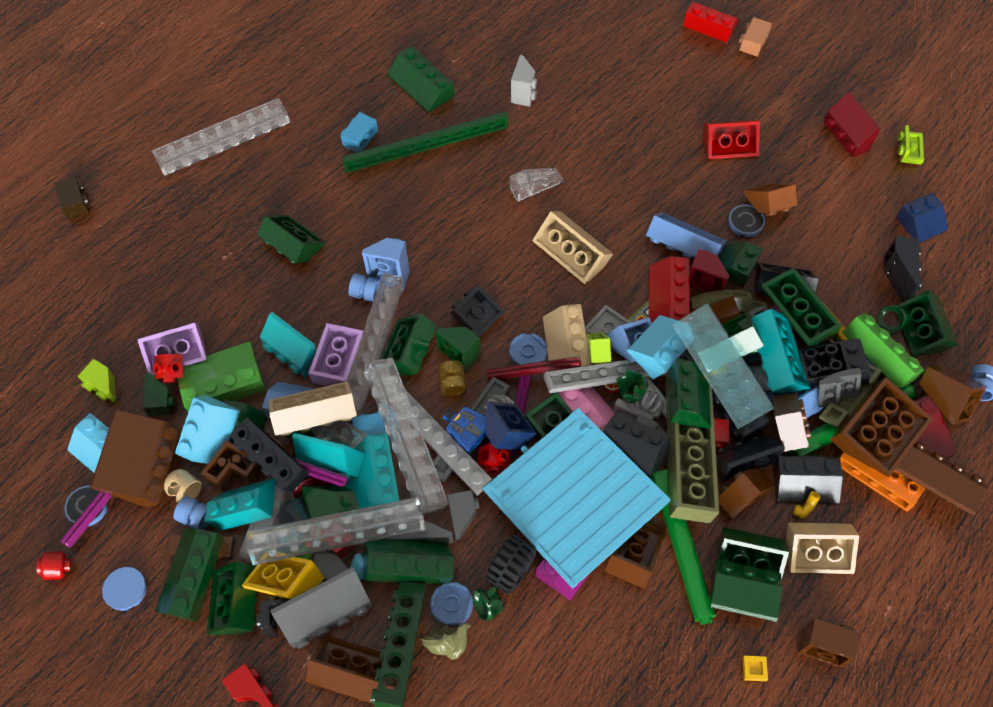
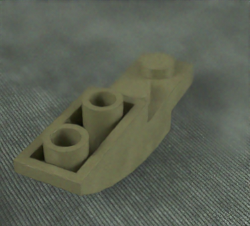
[689,290,769,313]

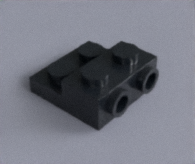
[450,285,505,336]

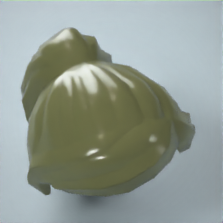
[420,622,471,660]

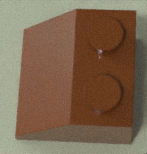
[744,183,797,216]

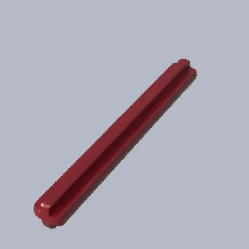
[487,356,581,380]

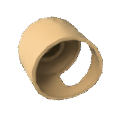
[164,469,202,503]

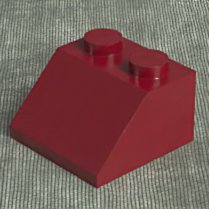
[689,249,729,293]

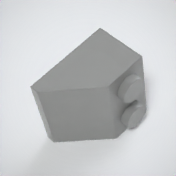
[511,55,537,107]

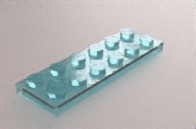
[672,303,774,429]

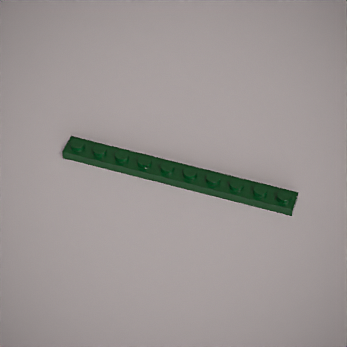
[342,112,508,173]

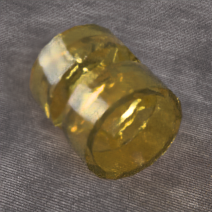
[439,361,466,396]

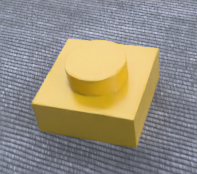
[742,656,768,681]

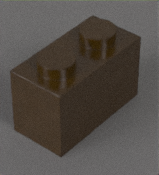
[54,176,90,219]

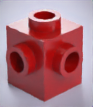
[153,354,184,383]
[477,443,510,475]

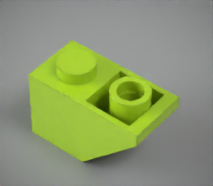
[78,359,116,403]

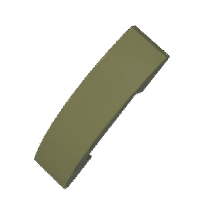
[819,363,882,428]

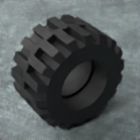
[486,534,537,595]

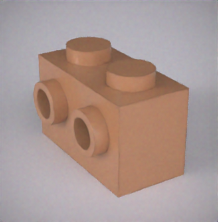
[739,17,772,57]

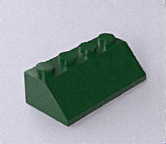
[387,45,454,113]
[761,268,842,346]
[155,529,224,622]
[363,537,454,584]

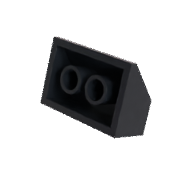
[755,262,819,296]
[712,370,769,443]
[603,412,670,478]
[716,435,785,482]
[773,456,843,504]

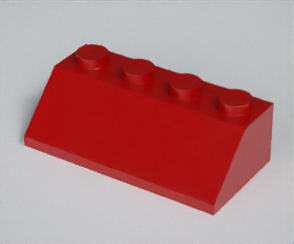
[648,256,690,326]

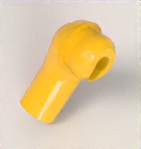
[793,491,820,519]

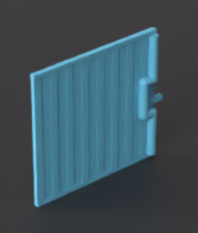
[482,408,671,589]

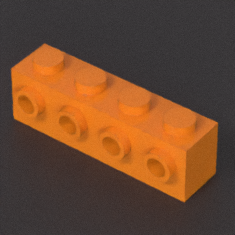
[840,452,925,512]

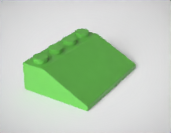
[842,313,924,389]
[178,341,266,412]

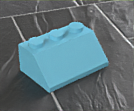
[627,315,697,379]
[175,395,240,464]
[67,413,109,473]

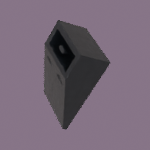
[883,236,922,303]
[799,338,870,385]

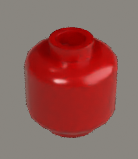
[37,551,71,580]

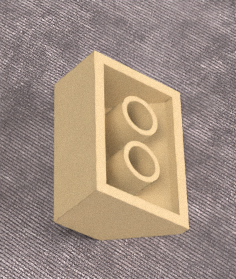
[786,523,859,574]

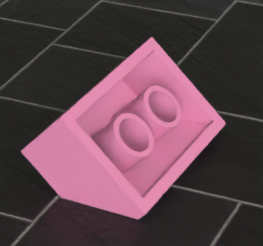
[558,387,615,432]

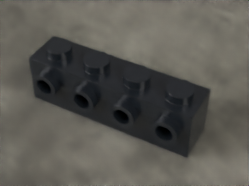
[230,417,310,492]

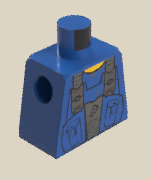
[443,407,487,456]

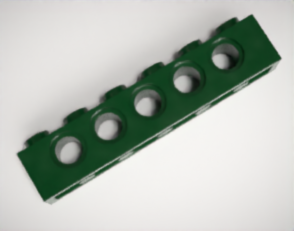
[370,581,426,707]

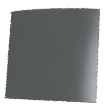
[818,368,861,408]

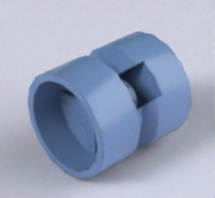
[349,273,381,302]
[970,364,993,401]
[173,496,209,530]

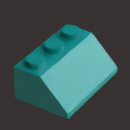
[260,312,316,378]
[292,433,365,479]
[205,478,276,531]

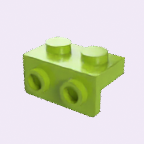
[897,125,924,165]

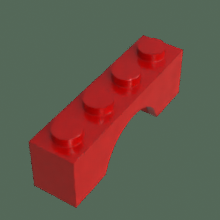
[222,663,281,707]

